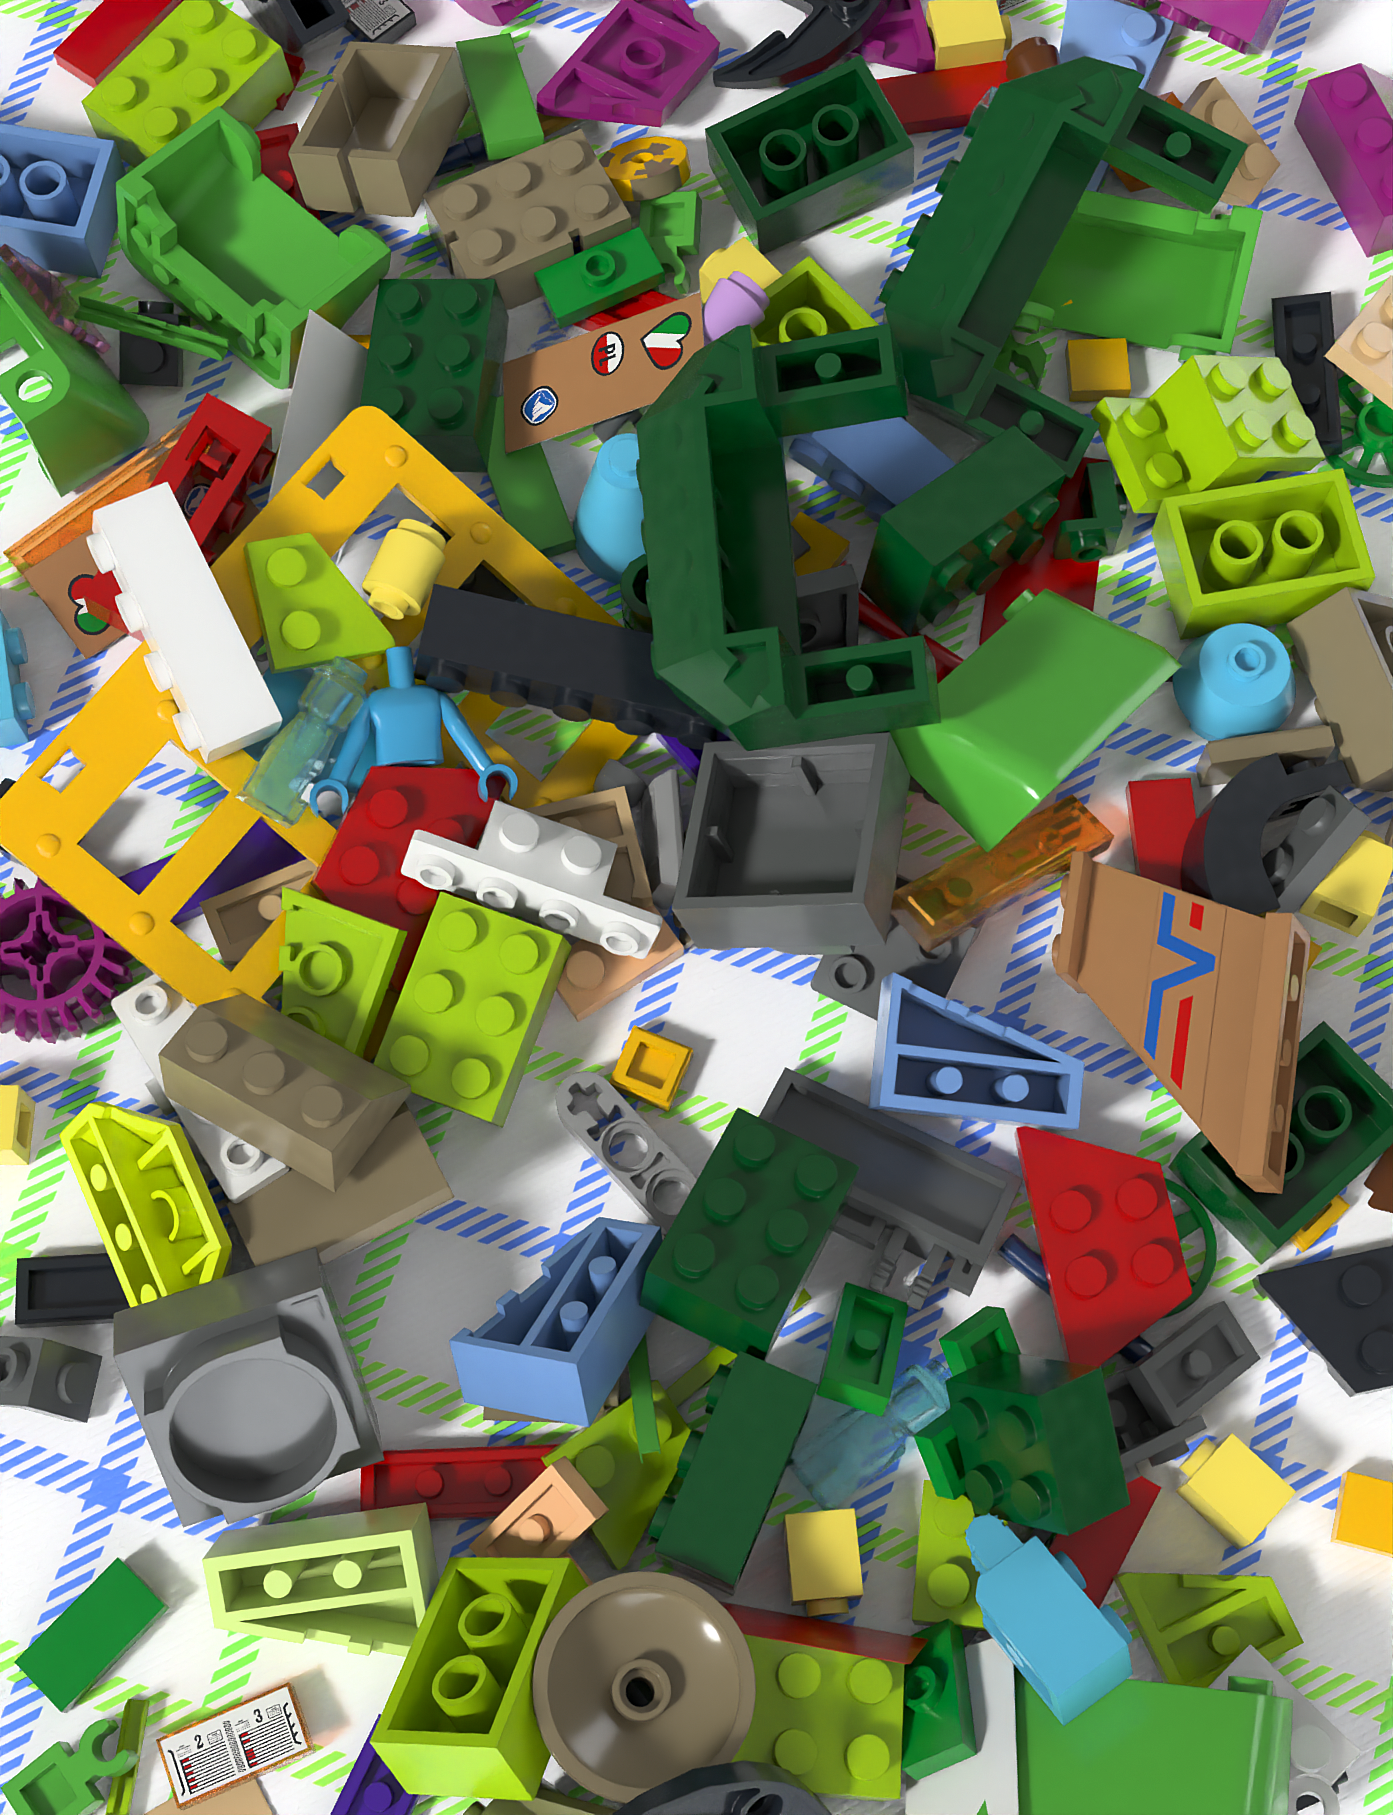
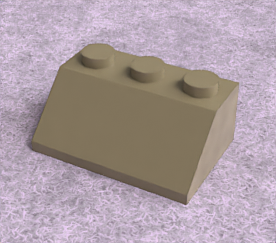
[1286,587,1393,792]
[158,993,411,1192]
[222,1101,455,1267]

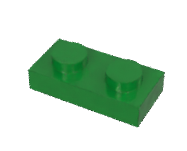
[816,1282,909,1417]

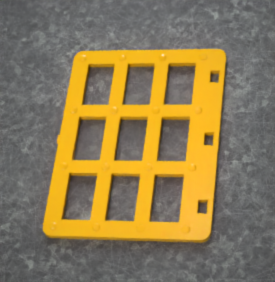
[0,406,638,1062]

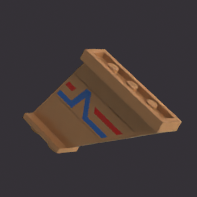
[1052,851,1311,1194]

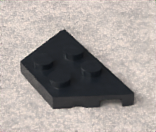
[1252,1245,1393,1397]

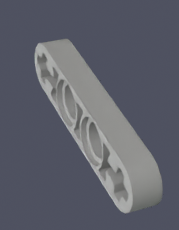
[555,1071,698,1236]

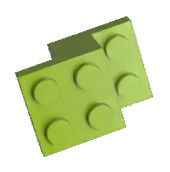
[1090,355,1326,513]

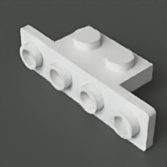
[401,800,663,959]
[111,973,290,1203]

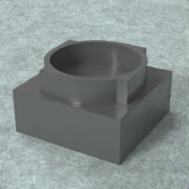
[672,732,910,955]
[113,1247,385,1528]

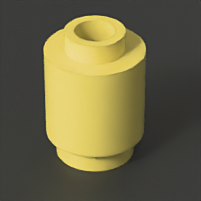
[362,519,446,620]

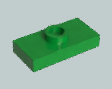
[534,226,666,329]
[901,1618,977,1781]

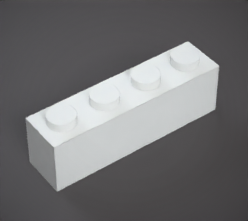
[86,481,283,764]

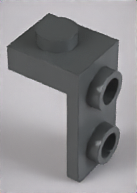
[0,1336,103,1423]

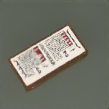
[156,1682,316,1810]

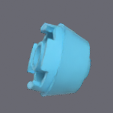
[1173,623,1296,741]

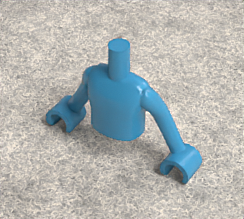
[309,646,518,818]

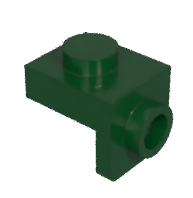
[1053,461,1127,563]

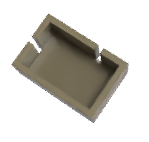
[288,41,470,217]
[422,129,632,311]

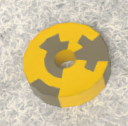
[599,136,691,201]

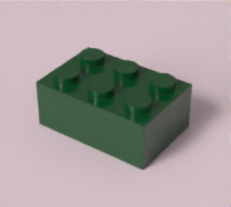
[705,55,914,255]
[360,279,509,473]
[860,425,1066,637]
[1168,1020,1393,1265]
[639,1107,860,1362]
[648,1350,818,1596]

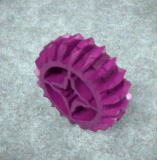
[0,877,135,1044]

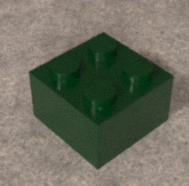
[945,1352,1130,1536]

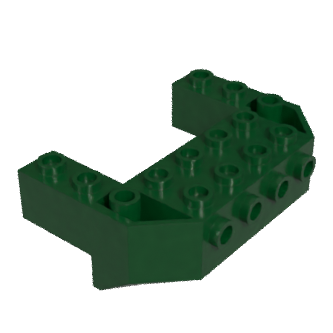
[878,56,1248,485]
[636,323,941,751]

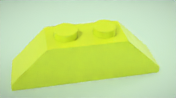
[59,1101,232,1307]

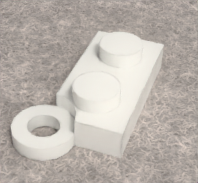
[1208,1644,1361,1815]

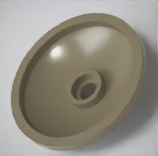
[532,1571,756,1804]

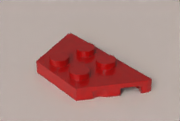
[310,766,507,994]
[1014,1126,1192,1367]

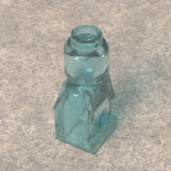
[235,656,369,829]
[787,1359,952,1511]

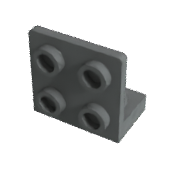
[810,873,987,1021]

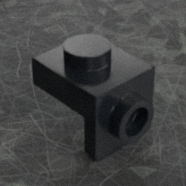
[119,301,191,387]

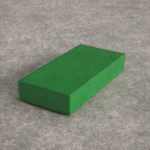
[14,1557,170,1713]

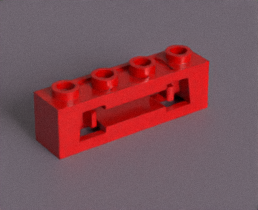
[83,393,277,642]

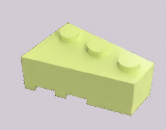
[202,1502,440,1657]

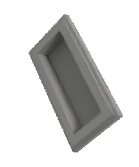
[640,769,684,910]

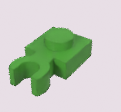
[639,191,702,294]
[0,1719,139,1815]

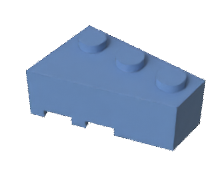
[783,417,956,523]
[868,972,1085,1131]
[449,1217,663,1428]

